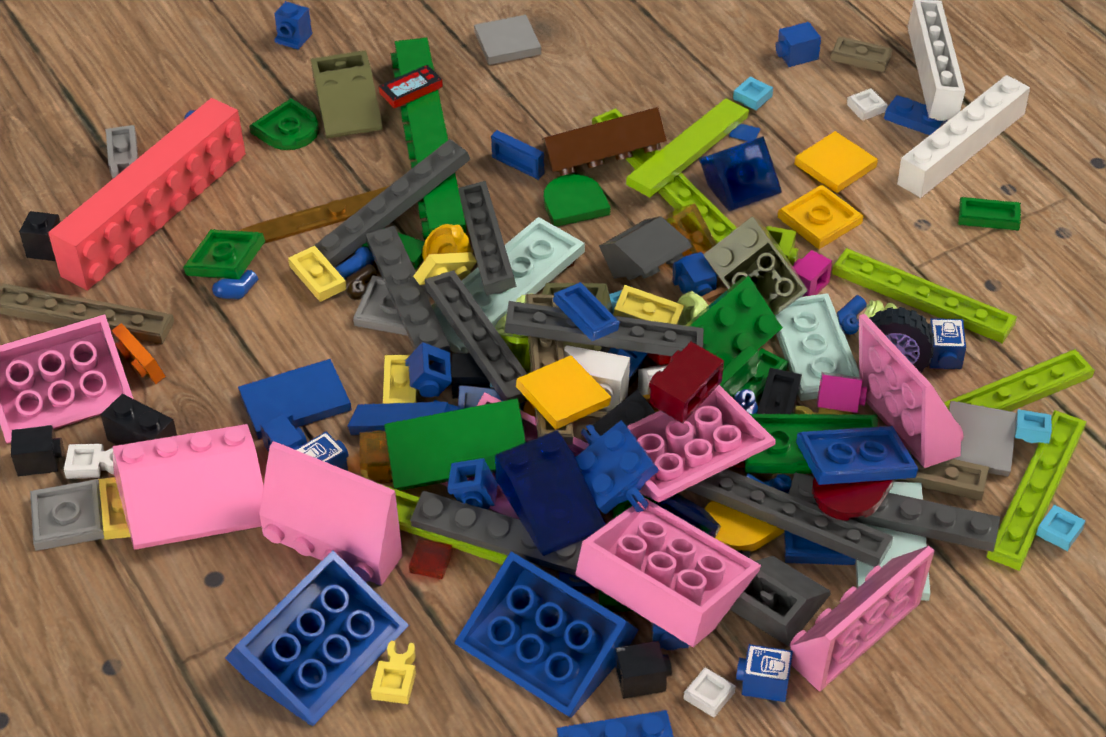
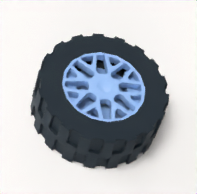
[869,307,934,373]

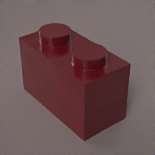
[649,341,724,424]

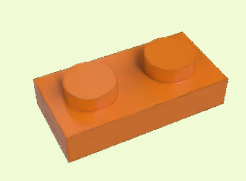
[111,323,166,384]

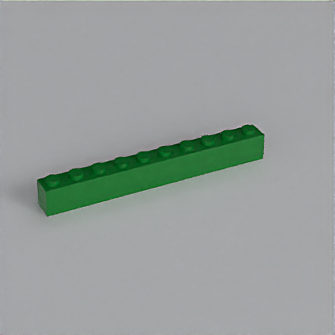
[390,37,466,239]

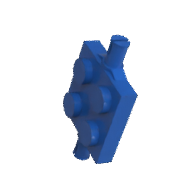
[568,420,660,514]

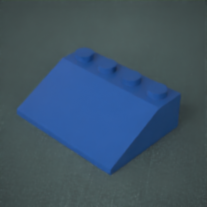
[225,550,409,726]
[454,551,639,718]

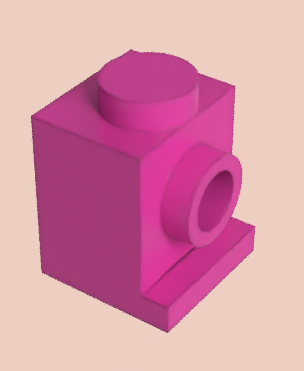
[793,250,832,297]

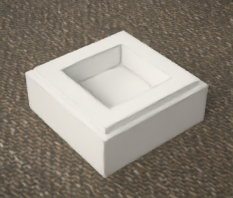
[847,89,887,121]
[684,667,736,718]

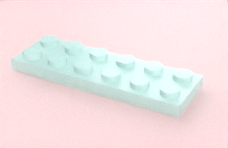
[431,217,585,353]

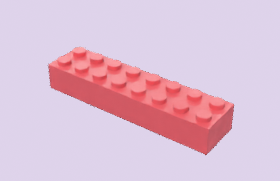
[48,98,246,291]

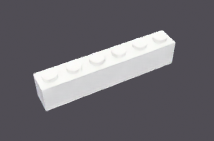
[907,0,965,121]
[897,75,1030,198]

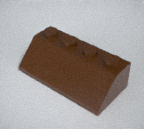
[542,107,667,176]

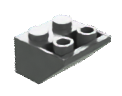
[599,216,692,280]
[730,556,831,647]

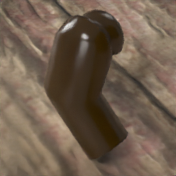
[346,264,377,300]

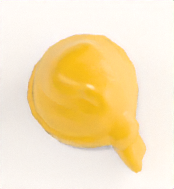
[422,224,473,261]

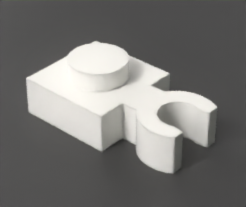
[64,444,114,479]

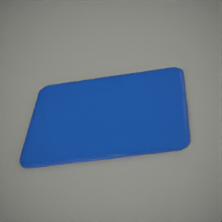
[729,124,760,142]

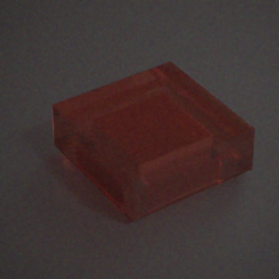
[409,539,453,579]

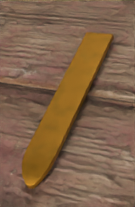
[239,186,389,243]

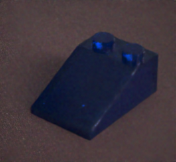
[495,430,605,556]

